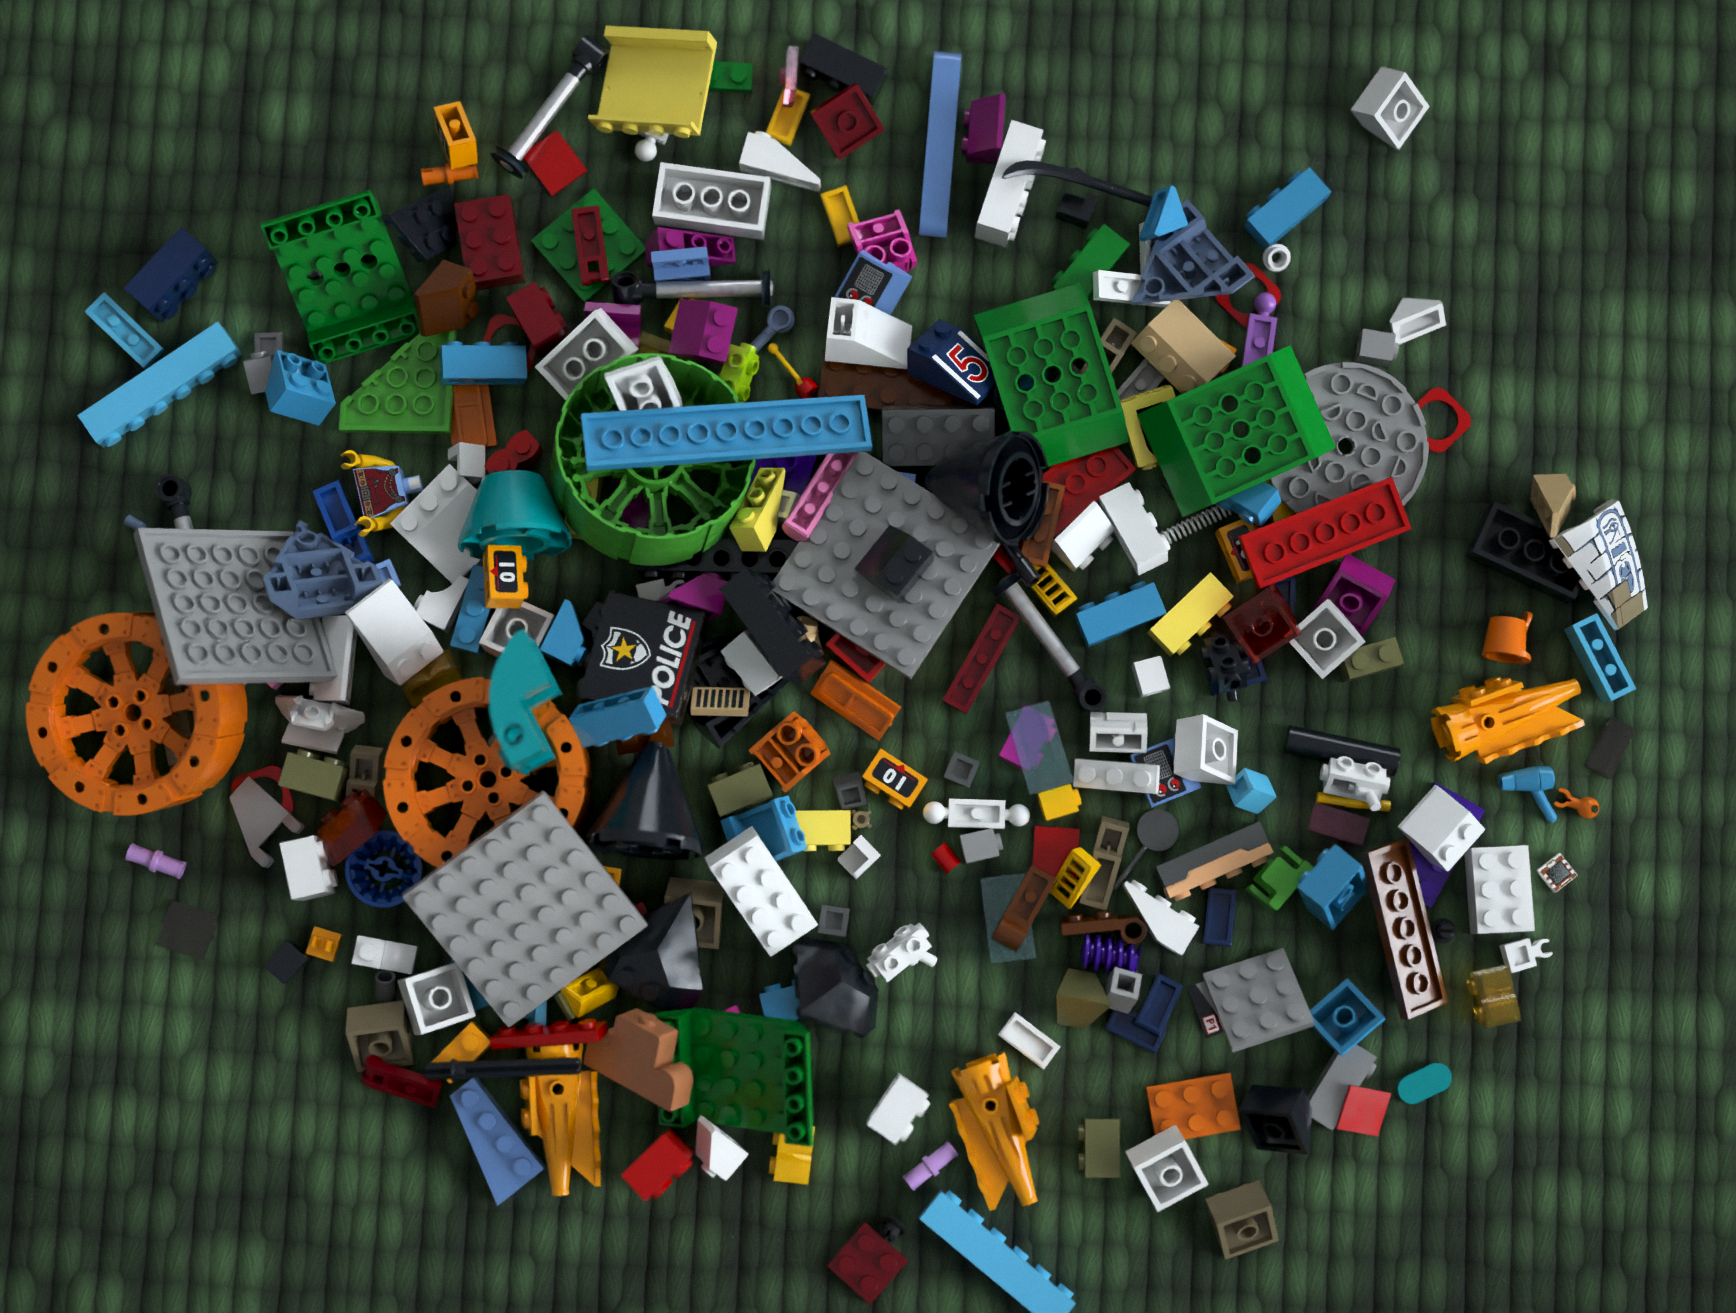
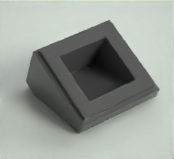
[832,772,867,810]

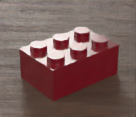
[454,194,526,291]

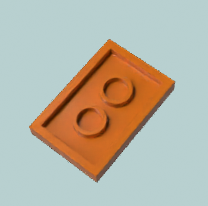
[1145,1072,1241,1139]

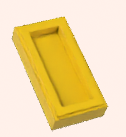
[766,85,810,147]
[820,185,859,247]

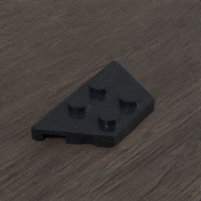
[382,185,457,263]

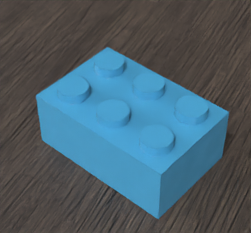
[1297,844,1369,931]

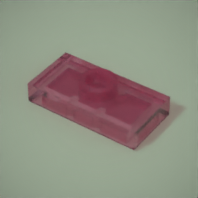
[779,46,798,108]
[1307,802,1370,846]

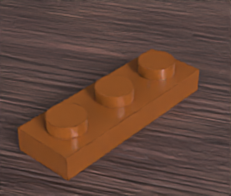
[1021,481,1065,568]

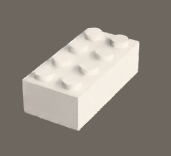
[975,120,1046,248]
[652,162,771,240]
[704,826,818,957]

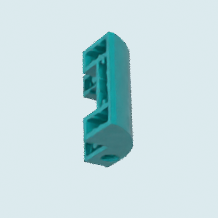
[489,629,562,775]

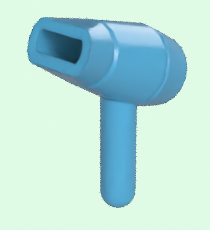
[1497,766,1557,823]

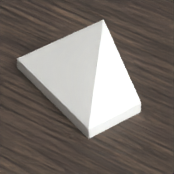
[1389,298,1446,344]

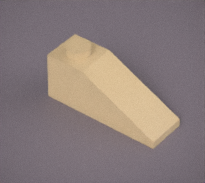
[1530,474,1576,538]

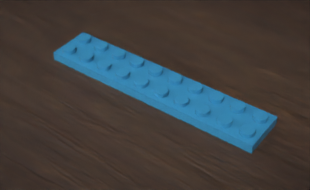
[581,395,872,471]

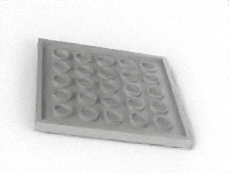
[773,452,1000,679]
[133,528,337,684]
[402,790,648,1028]

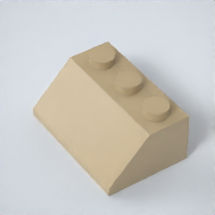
[1131,300,1236,394]

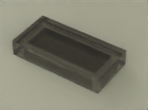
[1584,716,1636,780]

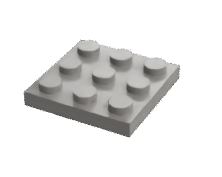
[1203,948,1314,1053]

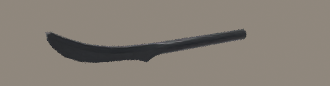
[1002,160,1153,207]

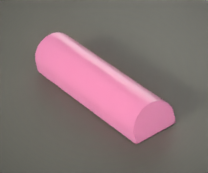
[782,452,859,542]

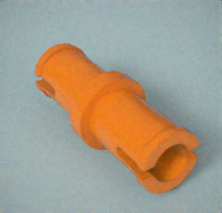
[421,162,479,186]

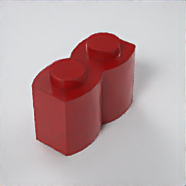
[484,430,543,474]

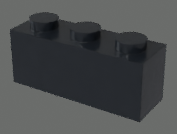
[799,33,887,105]

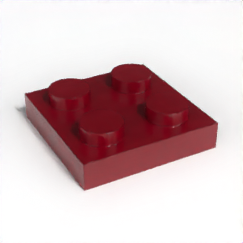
[809,82,885,160]
[827,1221,908,1304]

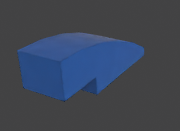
[313,480,376,564]

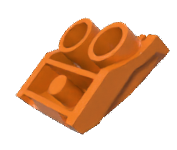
[748,711,831,793]

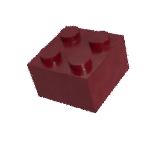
[506,281,569,358]

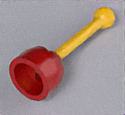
[768,343,819,399]

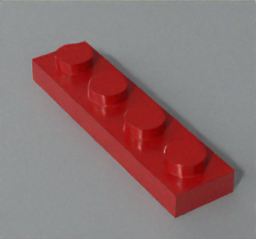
[490,1018,608,1050]

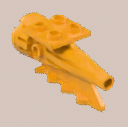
[1431,676,1585,764]
[520,1043,601,1196]
[949,1052,1039,1211]

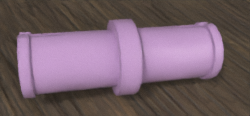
[125,843,187,879]
[902,1141,959,1191]

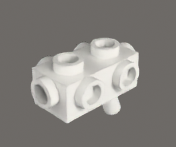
[1319,756,1390,811]
[866,923,937,982]

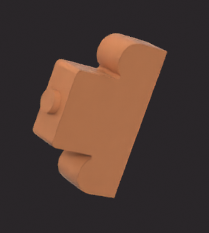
[583,1008,693,1112]

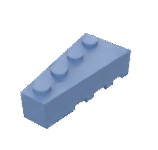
[450,1078,547,1206]

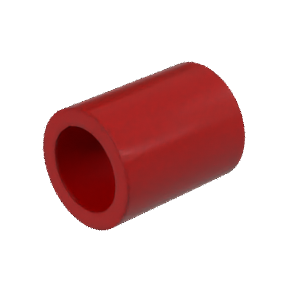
[930,842,961,874]

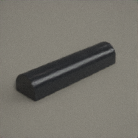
[1283,725,1401,776]

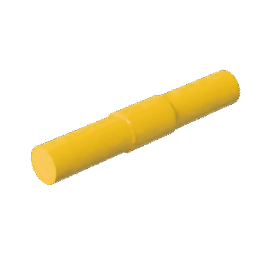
[1316,792,1391,812]

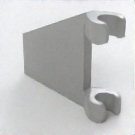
[229,776,305,868]

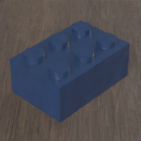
[124,227,218,323]

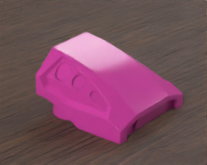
[847,210,917,273]

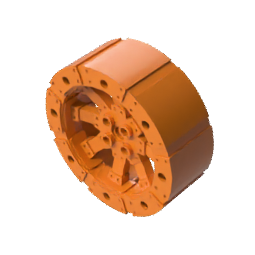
[26,611,248,816]
[383,677,593,868]

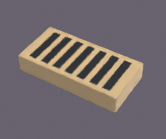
[691,687,750,716]

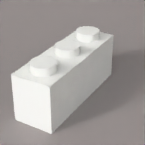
[1099,482,1170,576]

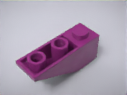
[645,227,736,267]

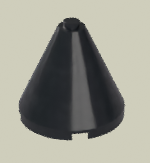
[924,431,1049,546]
[587,741,703,860]

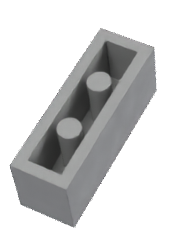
[1307,1044,1377,1131]

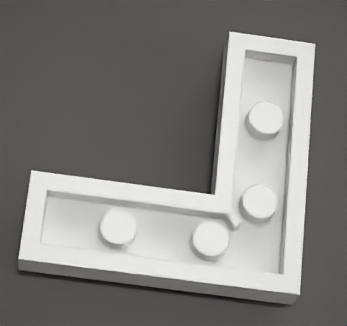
[1093,222,1171,307]

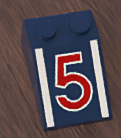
[907,319,996,405]

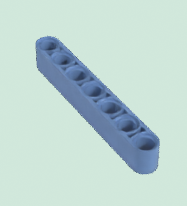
[919,51,961,238]

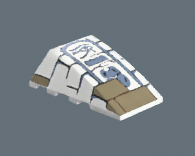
[1549,499,1648,631]

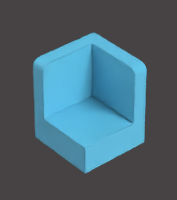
[1226,768,1277,814]

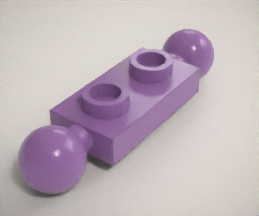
[1241,292,1277,367]

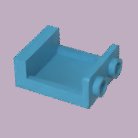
[720,796,807,861]

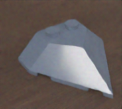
[1131,199,1255,305]
[263,520,383,619]

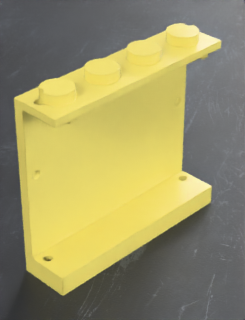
[588,26,717,138]

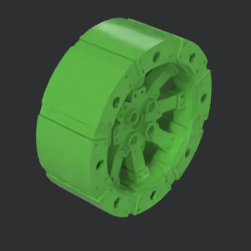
[550,353,756,566]

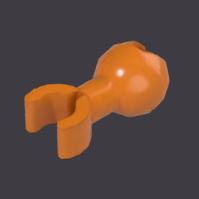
[1553,788,1599,819]

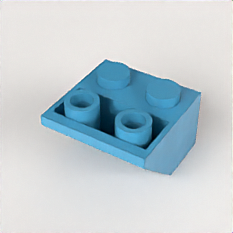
[265,350,336,426]

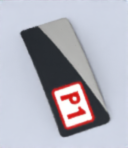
[1188,981,1224,1038]

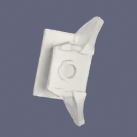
[275,695,365,754]

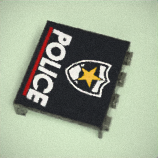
[577,591,710,726]

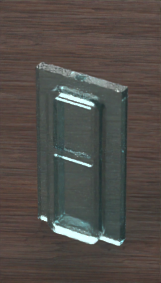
[1005,701,1074,795]
[980,873,1036,963]

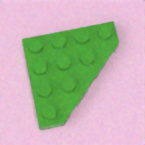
[339,330,457,434]

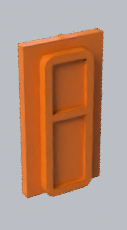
[451,385,497,447]
[810,660,901,741]

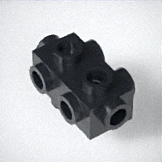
[1200,631,1251,702]

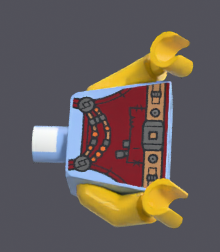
[340,450,423,537]

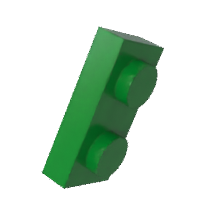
[708,61,753,93]

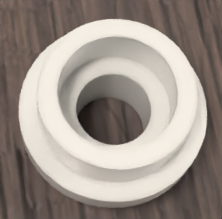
[1263,244,1291,272]

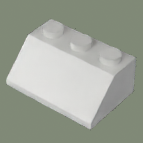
[309,615,358,706]

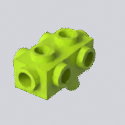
[717,343,759,403]

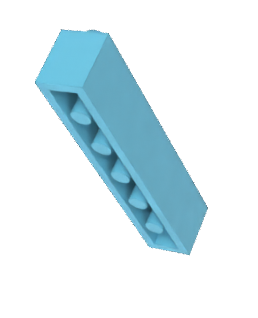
[77,322,242,448]
[919,1190,1076,1313]

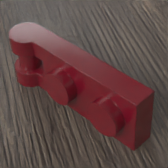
[571,205,610,286]
[361,1055,443,1108]

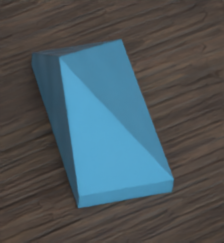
[1139,185,1188,242]

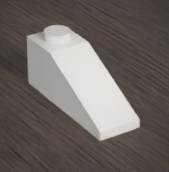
[739,131,821,192]

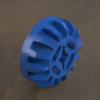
[345,830,425,908]

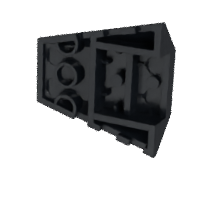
[680,630,789,749]

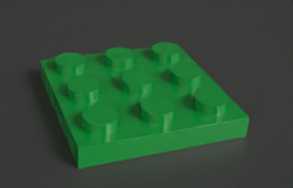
[531,188,646,304]

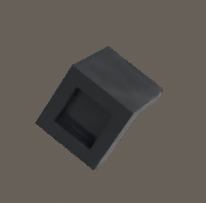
[1055,192,1098,229]
[264,940,313,984]

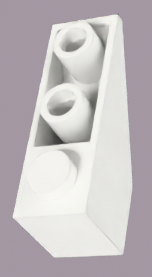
[1122,880,1200,956]

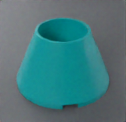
[458,470,572,561]

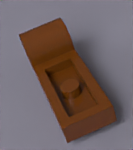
[991,865,1056,952]
[1060,910,1146,944]

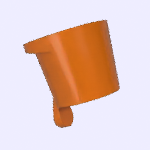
[1481,611,1533,664]

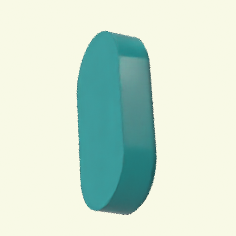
[1396,1063,1452,1104]

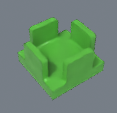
[1245,846,1314,912]

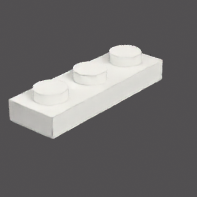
[1073,758,1160,794]

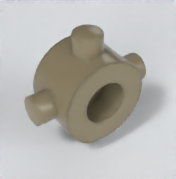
[851,809,872,830]

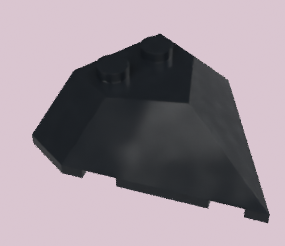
[598,892,704,1011]
[792,937,879,1039]

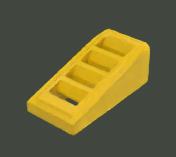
[1030,563,1078,618]
[1050,847,1101,909]

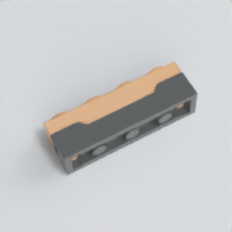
[1153,821,1274,901]

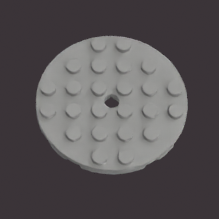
[1269,362,1429,514]

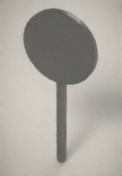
[1113,809,1179,890]

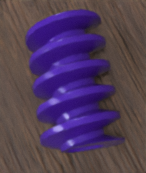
[1080,933,1142,974]

